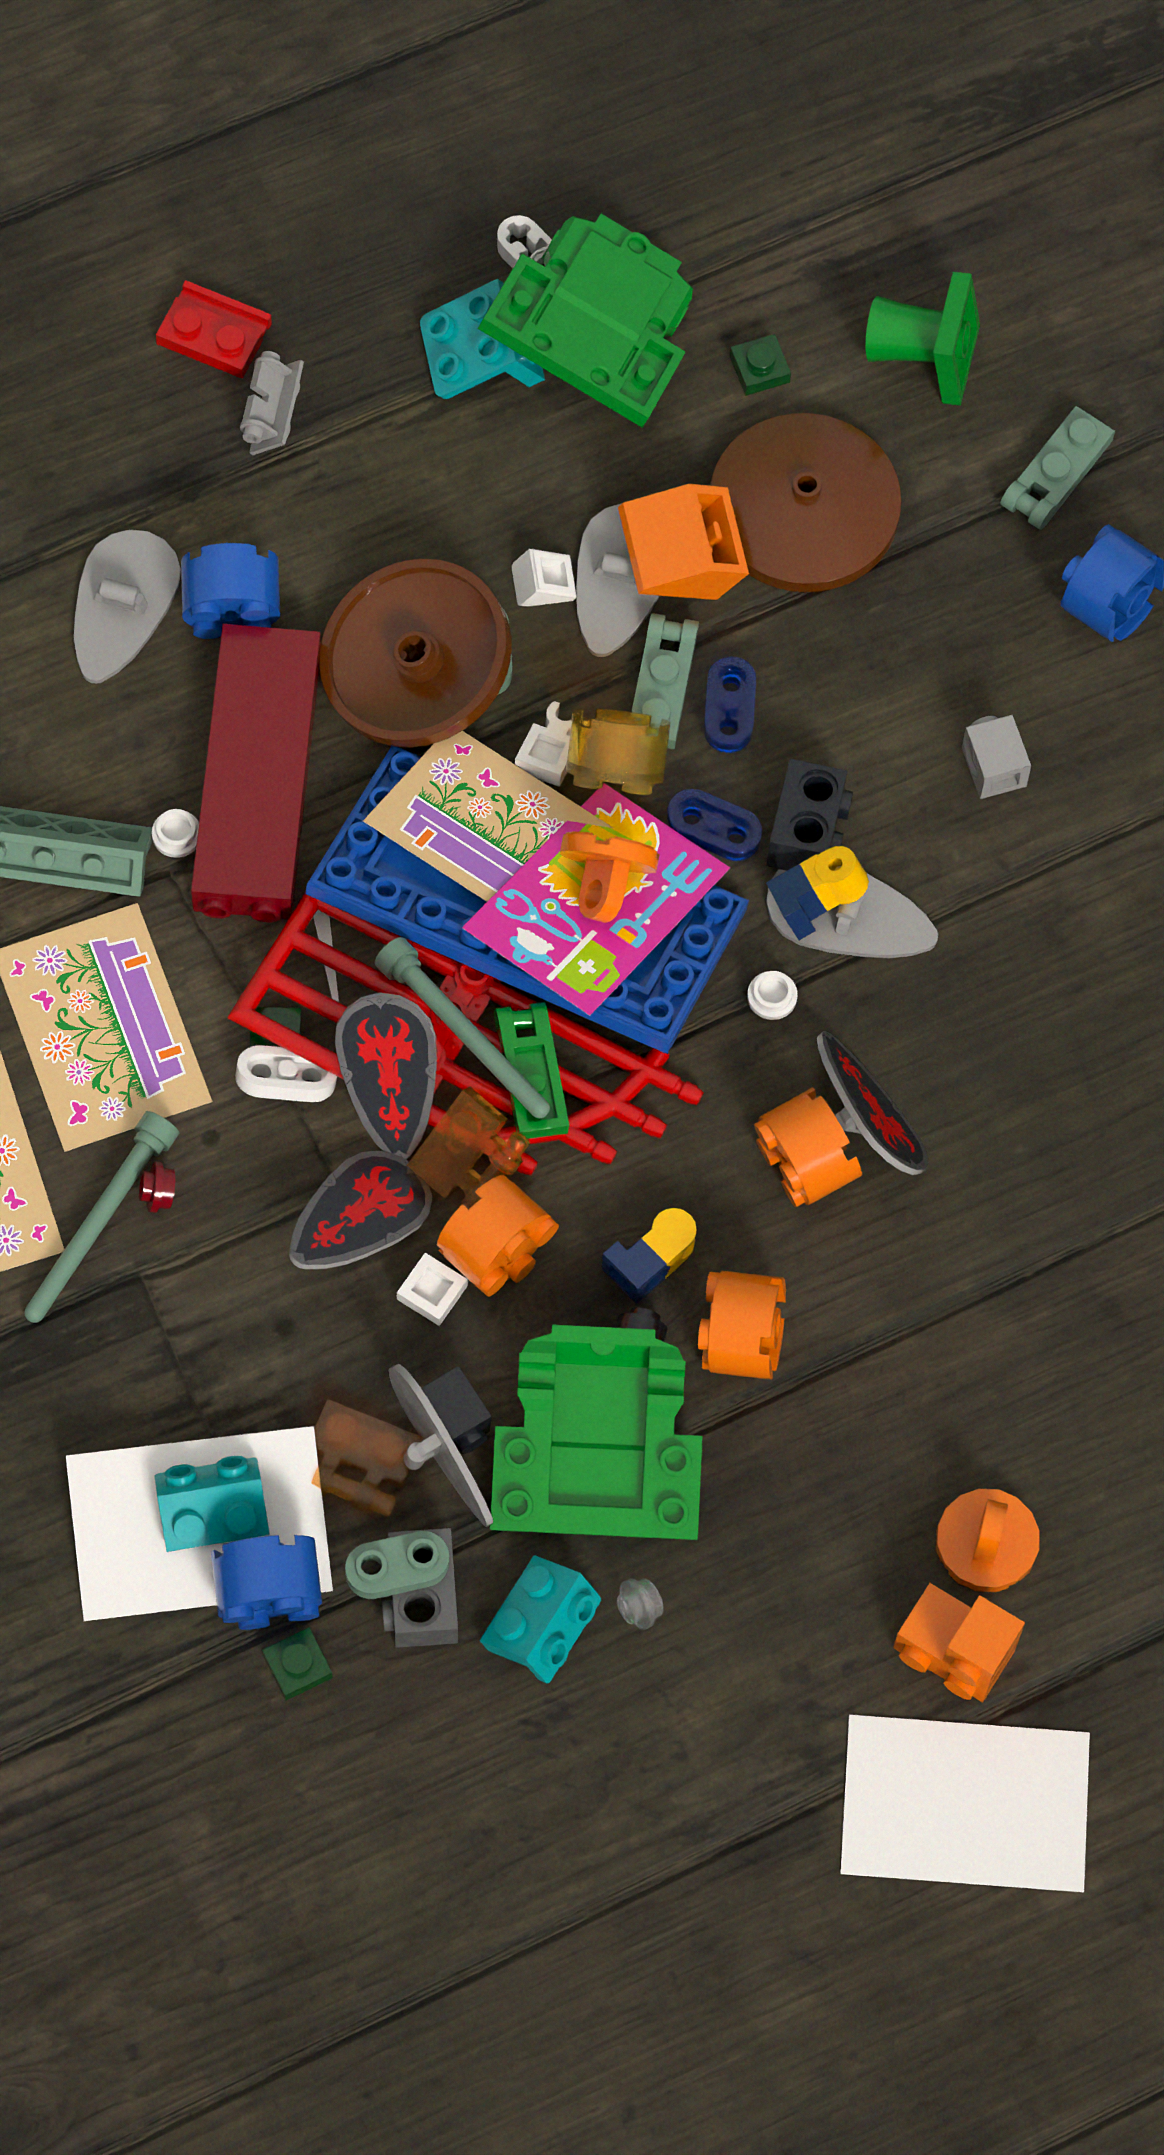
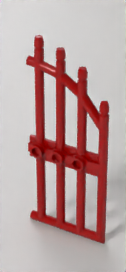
[227,892,704,1176]

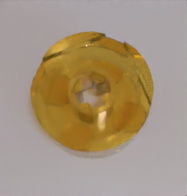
[566,709,671,795]

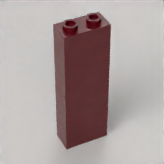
[191,624,321,923]

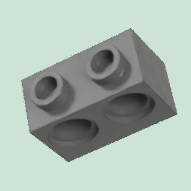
[380,1528,458,1648]

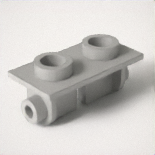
[240,351,304,455]

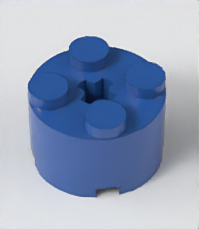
[1060,524,1164,642]
[181,543,280,639]
[211,1535,322,1630]

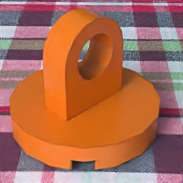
[560,831,660,923]
[936,1489,1039,1592]

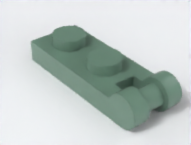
[1000,406,1115,530]
[627,613,699,749]

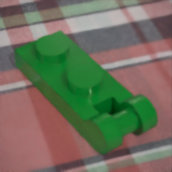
[494,1002,569,1140]

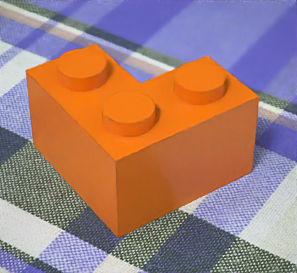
[894,1583,1025,1703]

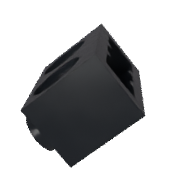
[766,759,853,871]

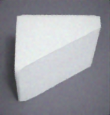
[512,549,577,606]

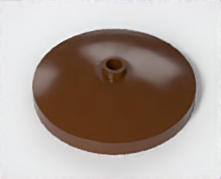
[710,413,901,592]
[319,559,512,747]

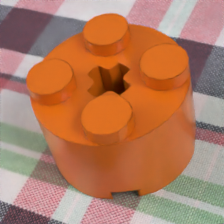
[754,1087,862,1207]
[437,1175,559,1297]
[698,1271,786,1380]

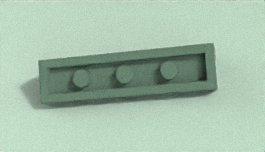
[0,806,153,897]

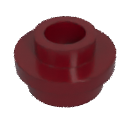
[139,1162,175,1213]

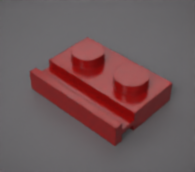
[156,280,272,379]

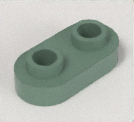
[345,1531,449,1599]

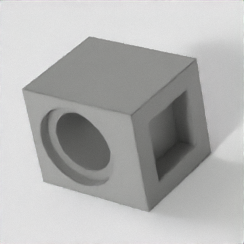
[962,715,1031,799]

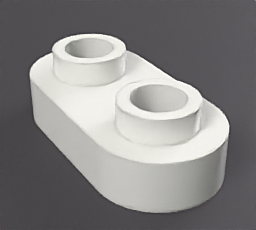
[235,1045,337,1102]

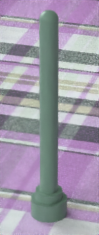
[375,937,550,1118]
[24,1111,179,1323]

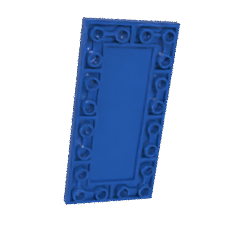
[306,746,749,1054]

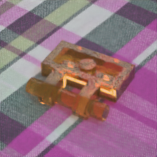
[407,1087,530,1209]
[311,1399,423,1517]

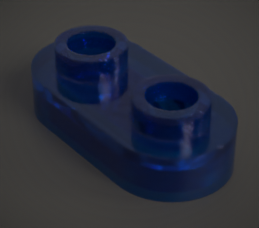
[704,657,756,753]
[667,789,762,861]

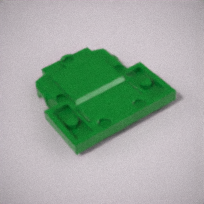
[478,214,693,428]
[490,1325,703,1540]

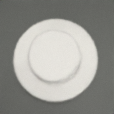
[152,809,199,858]
[747,971,797,1020]

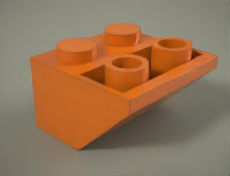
[618,484,749,600]

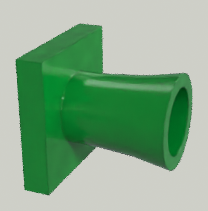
[866,272,980,406]

